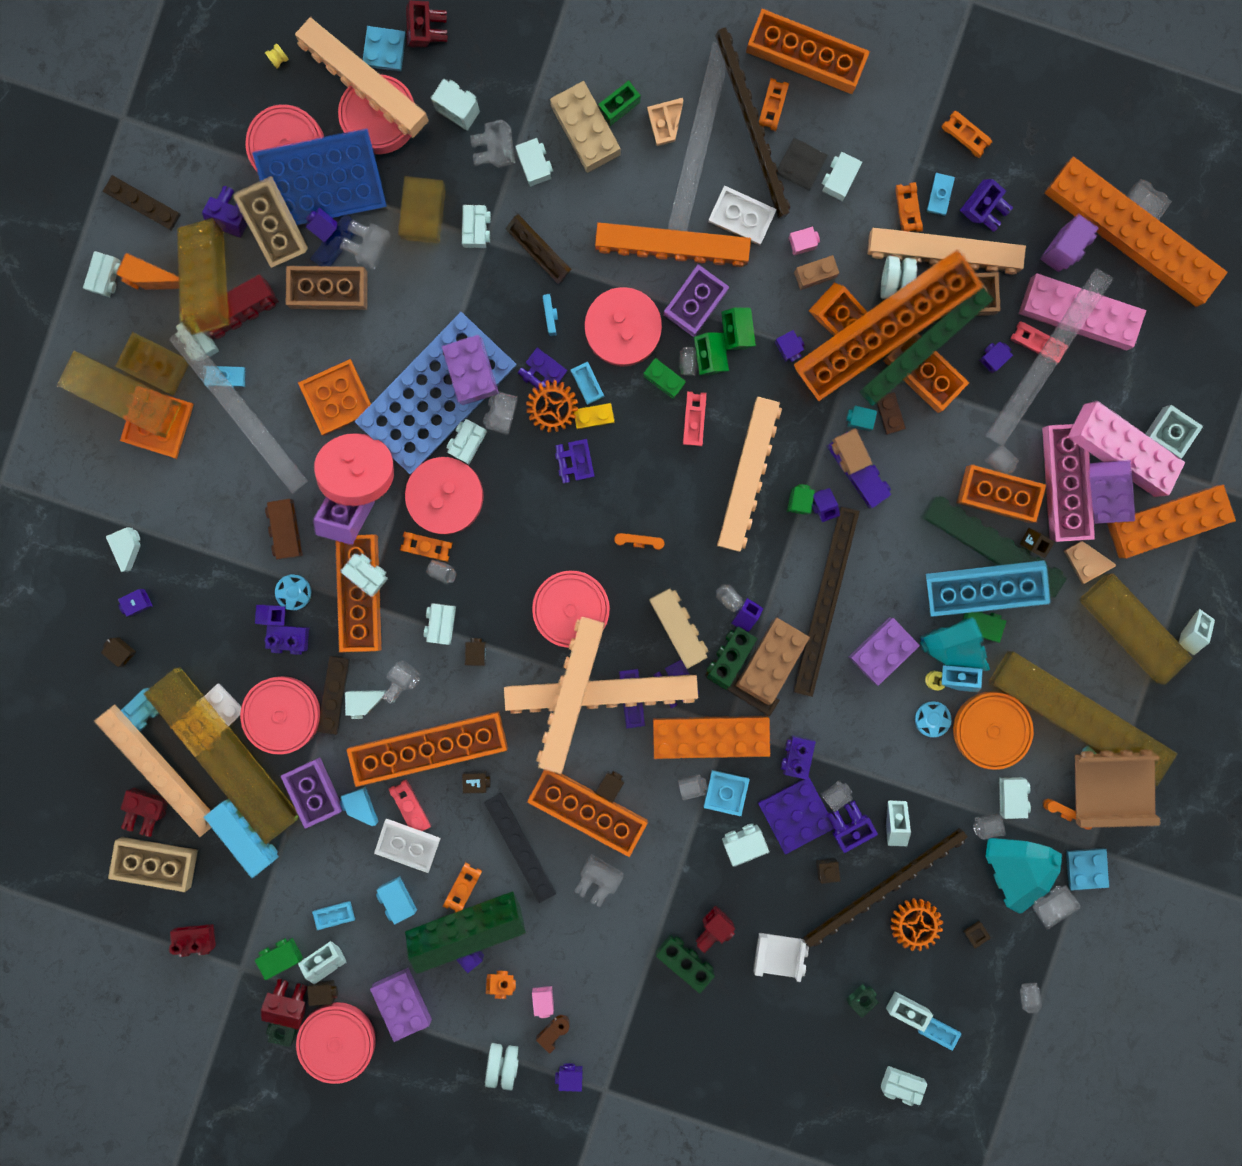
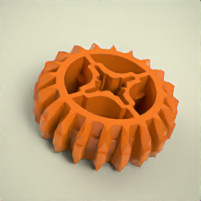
[526,380,578,432]
[890,898,943,951]

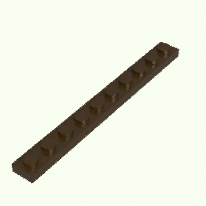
[715,27,790,219]
[793,506,860,697]
[803,828,968,947]

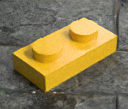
[574,403,614,429]

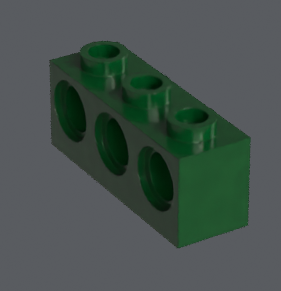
[706,627,758,690]
[655,935,715,994]

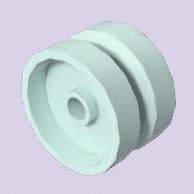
[881,256,917,299]
[485,1043,519,1090]

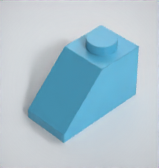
[941,665,982,692]
[340,786,379,826]

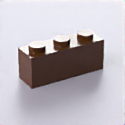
[265,499,303,560]

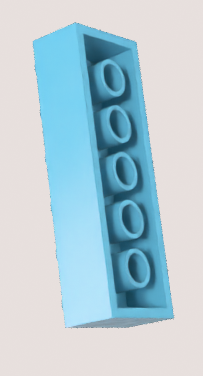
[926,561,1050,617]

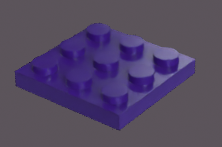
[758,776,834,854]

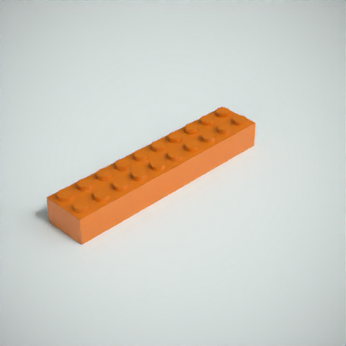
[1044,156,1228,307]
[794,249,983,401]

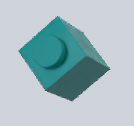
[846,406,877,431]

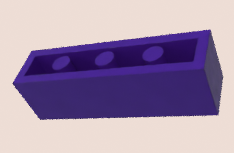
[826,432,891,509]

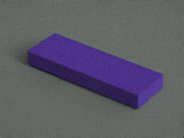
[619,669,645,728]

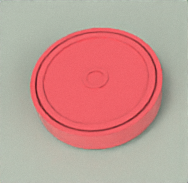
[338,74,414,154]
[246,105,324,171]
[585,287,662,366]
[314,433,394,506]
[405,457,483,534]
[532,571,610,648]
[240,676,320,754]
[296,1002,376,1084]

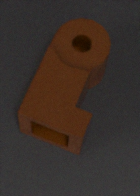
[536,1015,570,1054]

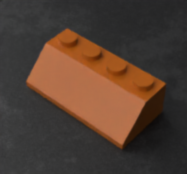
[883,333,969,413]

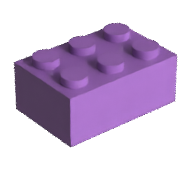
[1040,215,1098,272]
[663,265,729,337]
[442,335,499,405]
[1090,460,1135,524]
[314,497,375,545]
[848,617,920,686]
[281,757,343,829]
[370,968,432,1042]

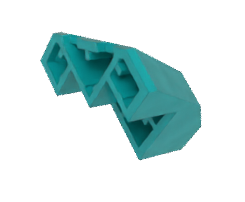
[919,618,990,671]
[986,838,1062,914]

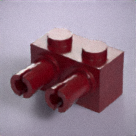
[406,0,448,47]
[121,788,168,837]
[696,905,735,953]
[169,924,216,957]
[261,979,308,1030]

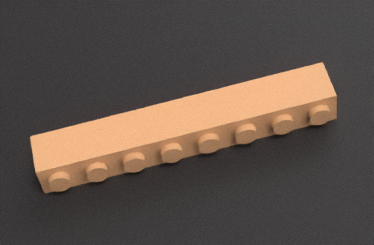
[295,17,429,138]
[867,228,1026,275]
[717,397,782,552]
[537,617,605,774]
[95,705,212,837]

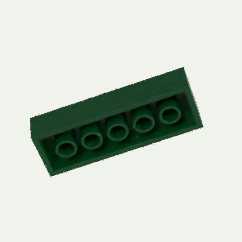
[405,891,526,974]

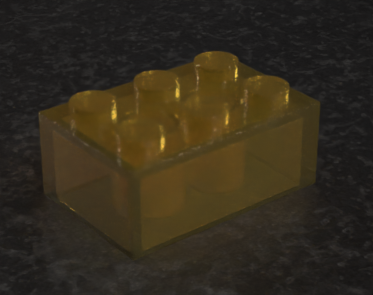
[398,176,446,243]
[115,332,191,395]

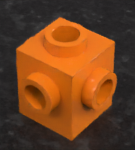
[486,971,516,999]

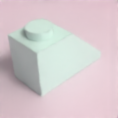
[106,527,141,572]
[1178,609,1215,655]
[345,690,387,719]
[886,801,911,846]

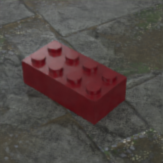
[191,274,279,339]

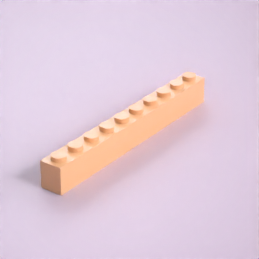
[504,674,698,714]

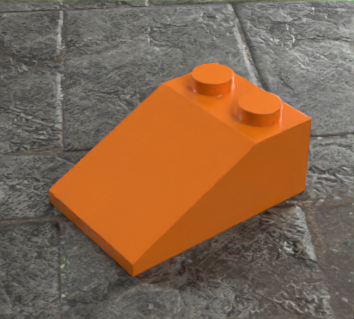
[116,253,190,290]
[809,282,868,336]

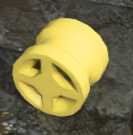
[265,44,289,69]
[925,671,945,691]

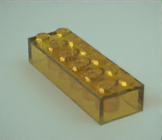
[177,218,228,335]
[57,351,182,438]
[1079,574,1193,684]

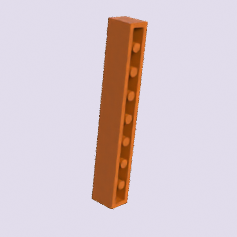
[595,222,751,267]

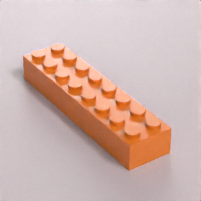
[347,711,508,787]

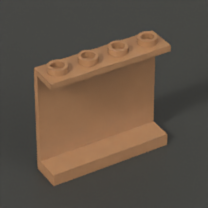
[1075,749,1160,828]

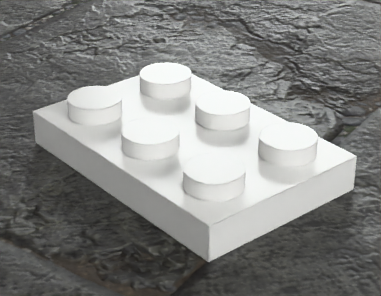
[708,185,777,246]
[176,683,241,751]
[374,818,441,873]

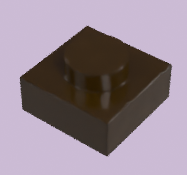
[963,921,991,949]

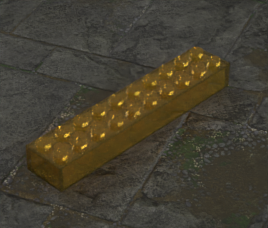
[988,651,1178,786]
[143,667,299,844]

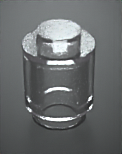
[679,347,698,376]
[426,560,456,584]
[716,584,744,613]
[1020,983,1042,1013]

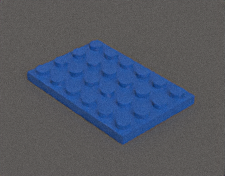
[252,128,387,225]

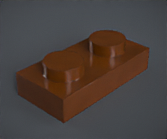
[877,392,906,435]

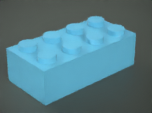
[204,797,279,878]

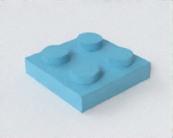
[363,26,406,72]
[703,770,750,816]
[1066,848,1109,890]

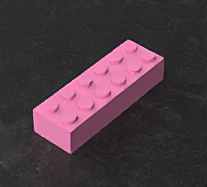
[1019,274,1146,351]
[1068,401,1185,497]
[1042,424,1095,542]

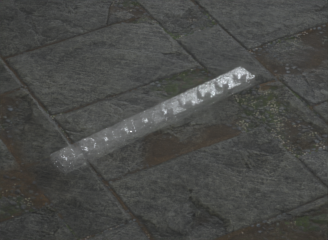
[668,42,726,231]
[986,268,1113,446]
[169,327,308,493]

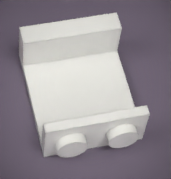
[753,933,809,982]

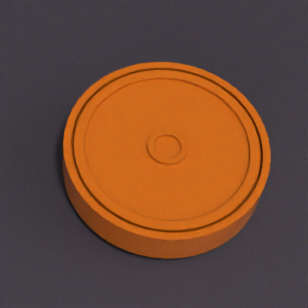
[953,692,1034,770]

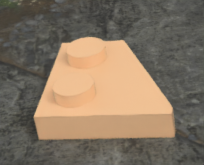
[647,98,683,146]
[1064,541,1116,584]

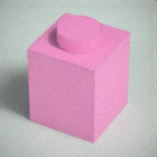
[788,227,820,256]
[532,986,554,1018]

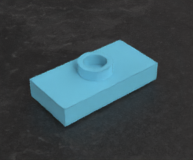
[926,173,955,216]
[543,294,558,336]
[571,362,604,405]
[205,366,245,387]
[312,901,355,930]
[918,1017,961,1051]

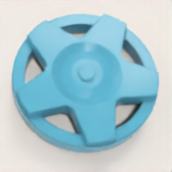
[275,574,312,610]
[915,701,951,737]

